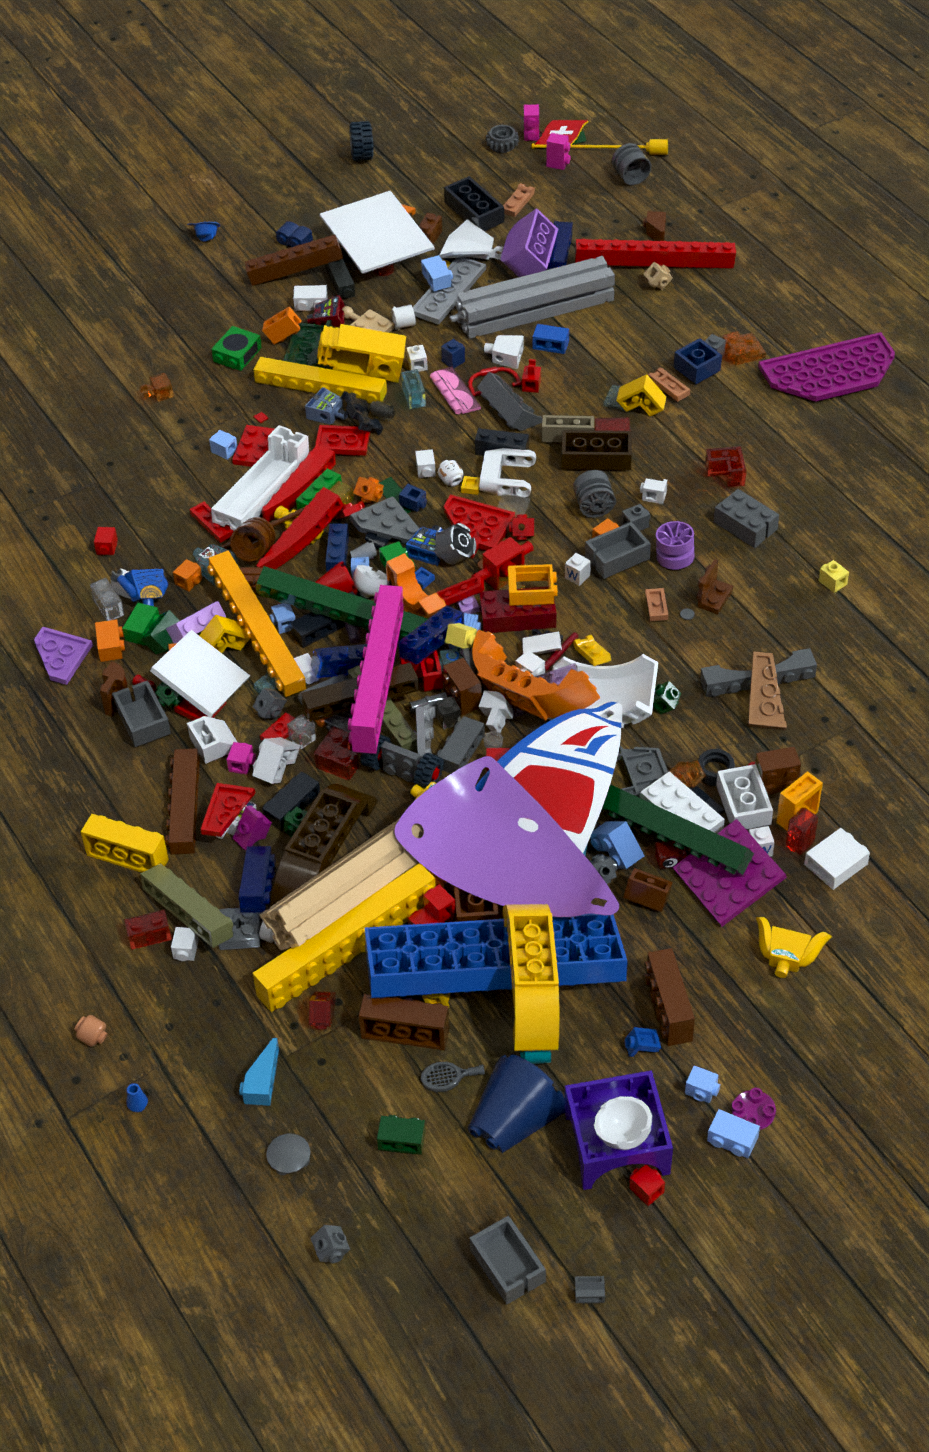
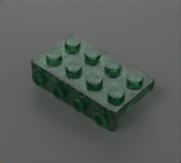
[283,320,334,368]

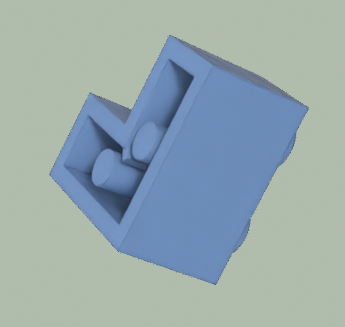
[590,821,644,869]

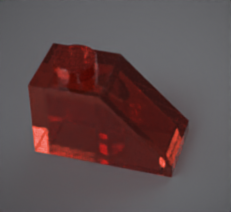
[309,991,336,1029]

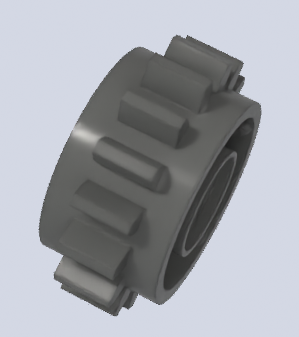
[486,125,519,153]

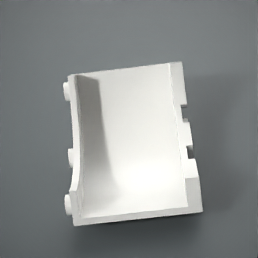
[547,654,658,728]

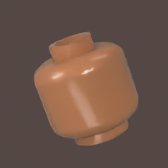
[74,1015,108,1047]

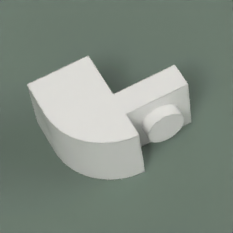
[478,690,513,735]

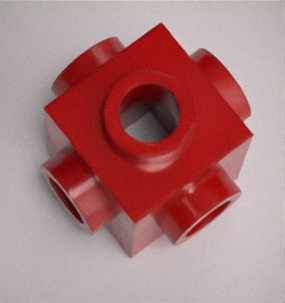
[509,514,534,540]

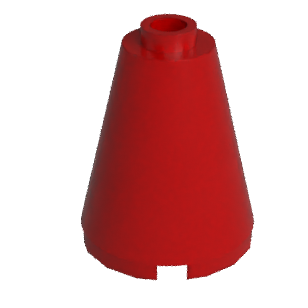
[315,561,358,595]

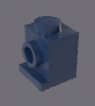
[399,484,427,512]

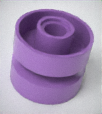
[656,521,695,569]

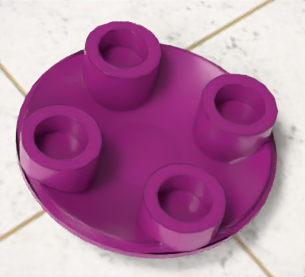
[732,1088,776,1130]

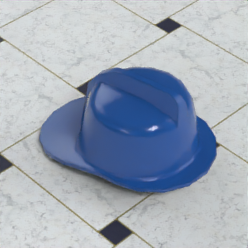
[187,222,220,242]

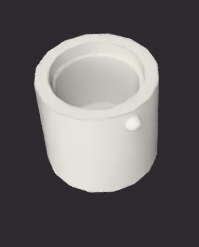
[391,305,416,330]

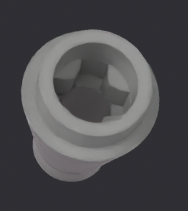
[350,542,377,559]

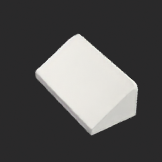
[523,632,562,655]

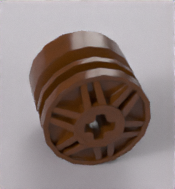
[230,517,276,562]

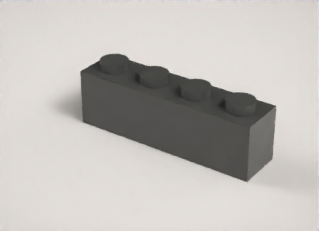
[477,372,543,431]

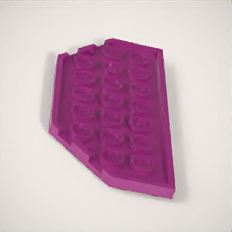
[758,332,895,401]

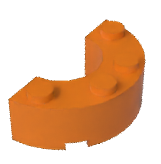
[386,553,446,619]

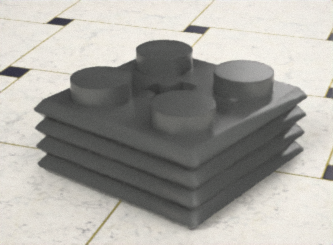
[219,907,260,950]

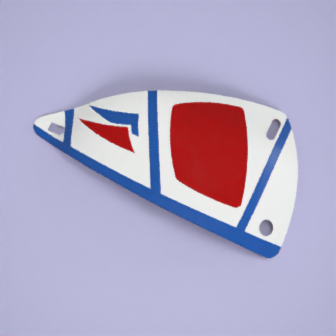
[475,702,623,853]

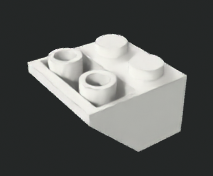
[187,716,237,764]

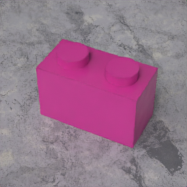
[524,105,539,141]
[547,133,571,170]

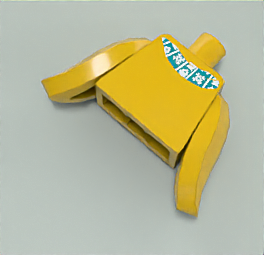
[756,917,832,978]

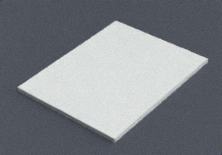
[320,191,434,273]

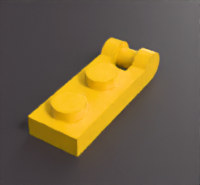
[573,635,611,666]

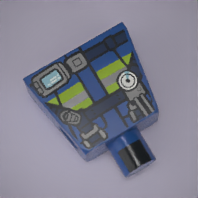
[406,525,442,566]

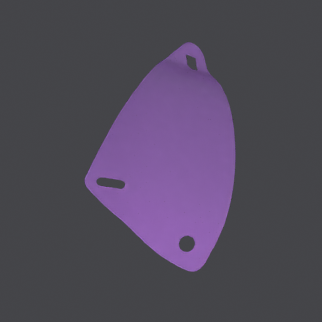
[395,756,619,917]

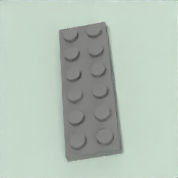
[413,257,486,325]

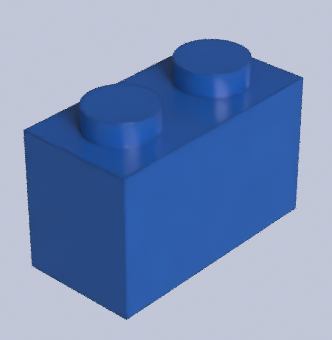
[533,324,569,354]

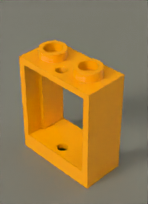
[508,564,558,606]
[777,771,823,834]

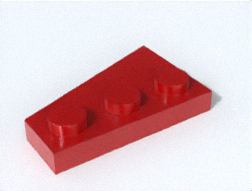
[201,783,256,837]

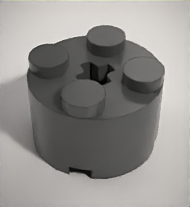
[435,523,476,565]

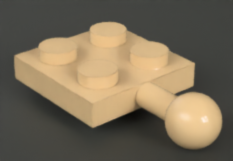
[342,306,395,333]

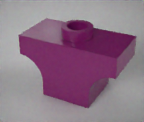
[233,805,272,850]

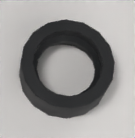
[697,749,735,786]

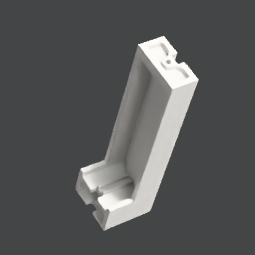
[211,425,309,530]

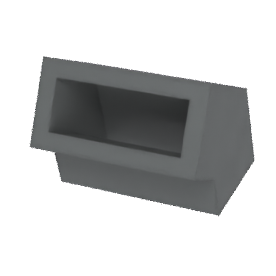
[575,1276,605,1303]

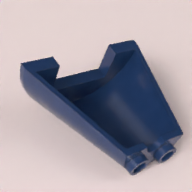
[468,1054,565,1153]

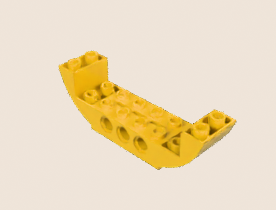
[503,904,559,1051]

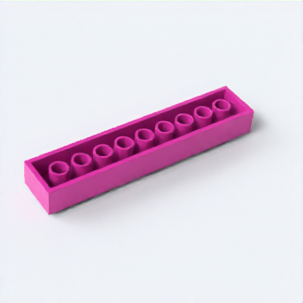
[348,585,403,754]

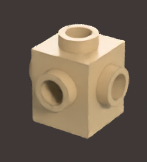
[644,262,673,290]

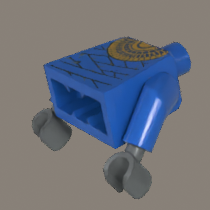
[110,568,169,606]

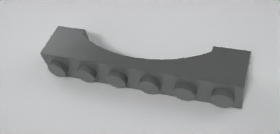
[700,648,817,697]

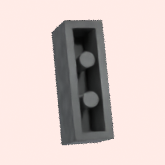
[437,716,485,774]

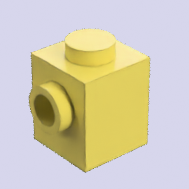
[819,560,849,593]
[445,623,477,649]

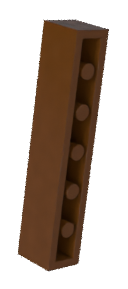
[245,234,343,286]
[166,748,200,855]

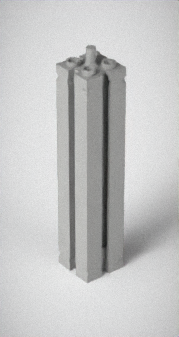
[450,256,615,339]

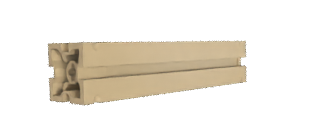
[259,818,424,950]

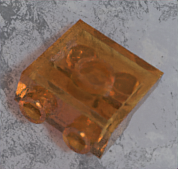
[722,331,766,365]

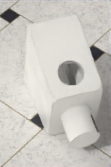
[484,335,524,369]

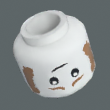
[438,460,464,486]

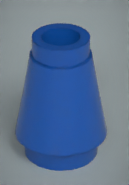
[126,1083,148,1112]

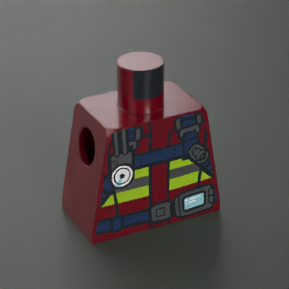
[307,295,345,331]

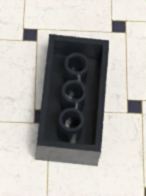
[444,176,505,231]

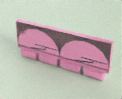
[430,367,481,414]

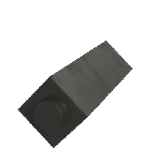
[324,259,355,299]

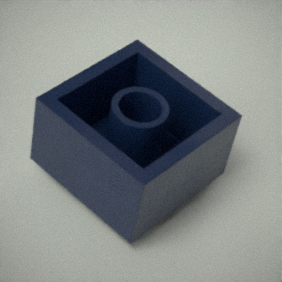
[674,338,722,384]

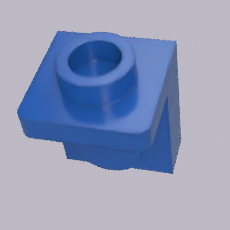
[625,1027,661,1057]

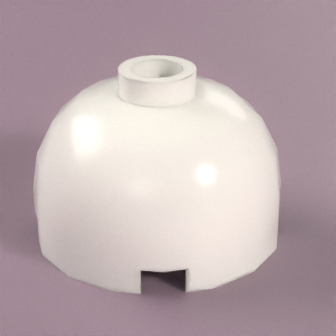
[353,565,389,598]

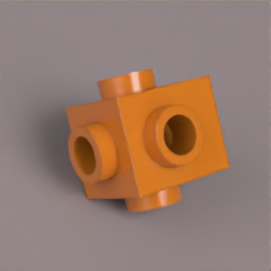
[353,477,384,503]

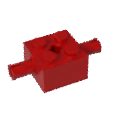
[471,537,534,590]

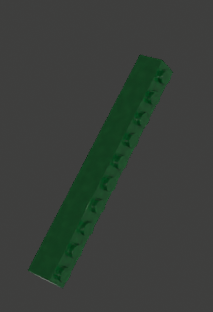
[256,566,439,648]
[601,784,754,875]

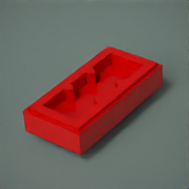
[260,713,301,741]

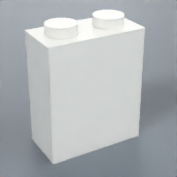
[804,828,870,890]

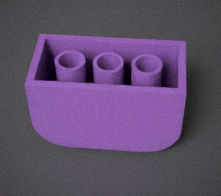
[501,208,558,277]

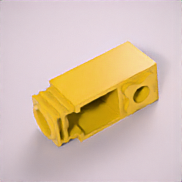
[317,324,406,383]

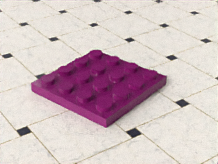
[673,819,787,927]

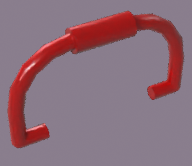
[468,366,522,396]

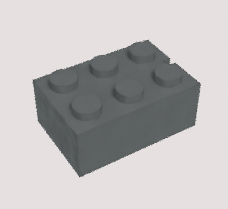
[714,489,779,548]
[585,522,651,579]
[112,680,171,747]
[470,1215,546,1305]

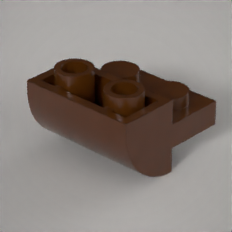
[100,661,128,717]

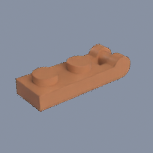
[503,183,535,217]
[648,367,690,402]

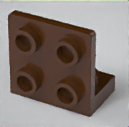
[696,559,733,615]

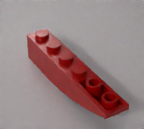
[262,445,336,522]
[256,487,344,569]

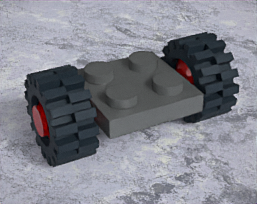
[360,734,444,789]

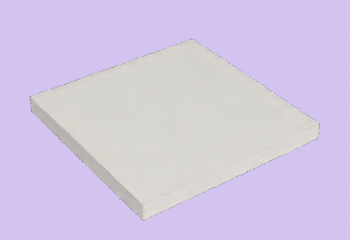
[150,630,250,717]

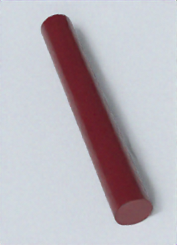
[545,632,579,672]

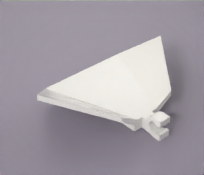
[440,219,503,259]

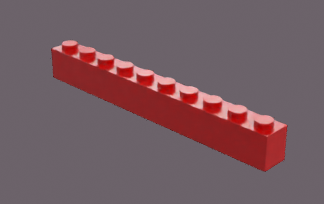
[575,239,736,268]

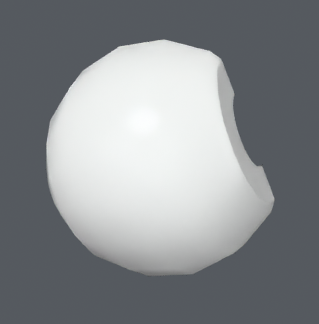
[594,1097,652,1150]

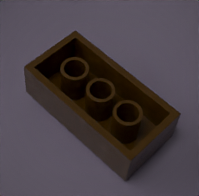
[562,430,632,470]

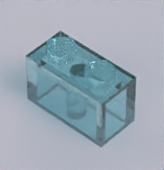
[401,369,426,409]

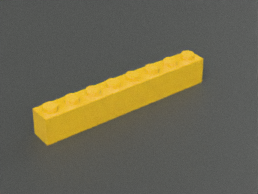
[253,357,387,405]

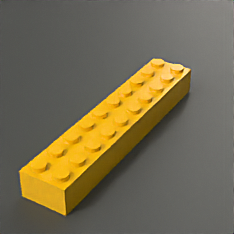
[253,863,436,1012]

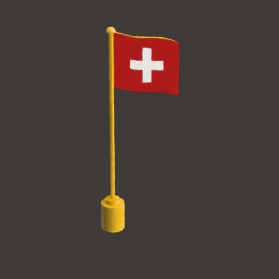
[531,120,668,155]

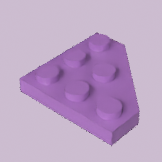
[34,627,93,685]

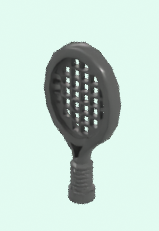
[421,1062,485,1092]

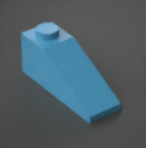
[240,1038,279,1106]

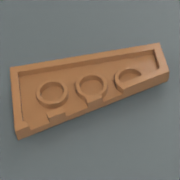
[748,652,787,730]

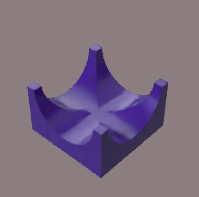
[565,1070,673,1190]

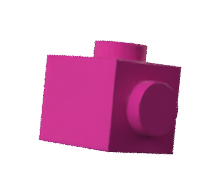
[227,742,256,775]

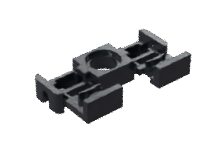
[340,391,384,435]

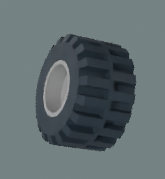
[349,121,374,161]

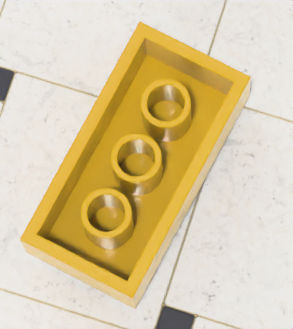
[81,814,169,873]

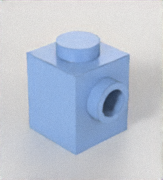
[209,430,237,460]
[269,603,295,634]
[685,1066,721,1103]

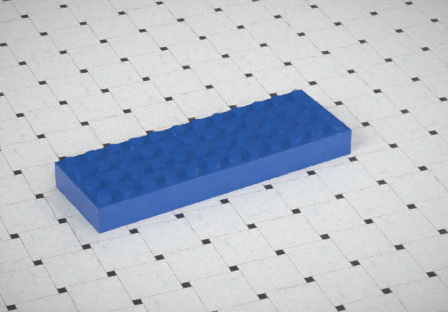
[365,914,627,998]

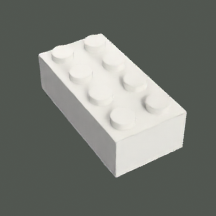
[640,772,724,833]

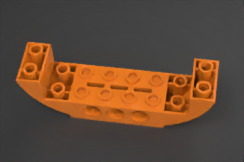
[472,630,600,720]

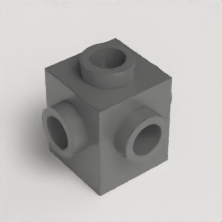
[252,688,287,719]
[590,854,617,884]
[311,1225,350,1263]

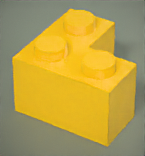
[617,374,666,416]
[199,615,249,653]

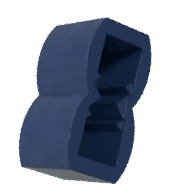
[276,221,313,247]

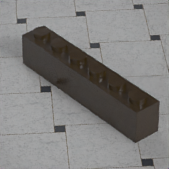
[301,663,419,722]

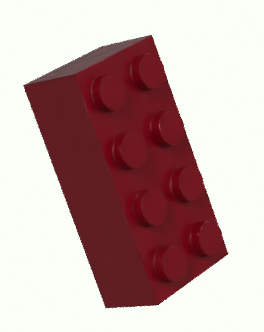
[480,586,557,633]

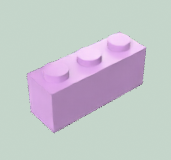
[166,601,226,643]

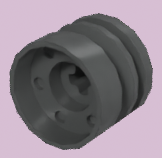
[612,143,652,185]
[573,470,616,518]

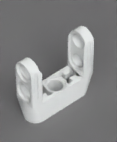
[479,448,537,498]

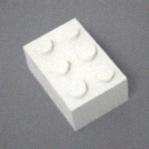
[716,764,773,829]

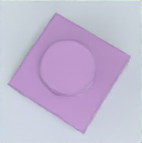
[456,595,480,614]

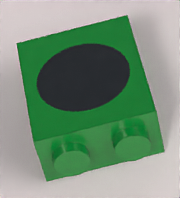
[211,326,262,371]

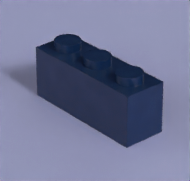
[326,524,349,572]

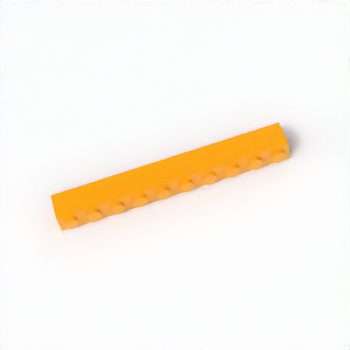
[207,550,306,697]

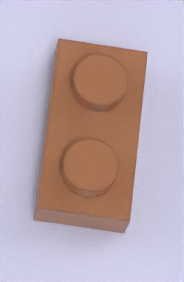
[645,588,668,621]

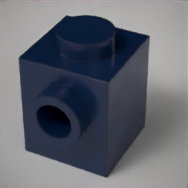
[441,339,465,368]

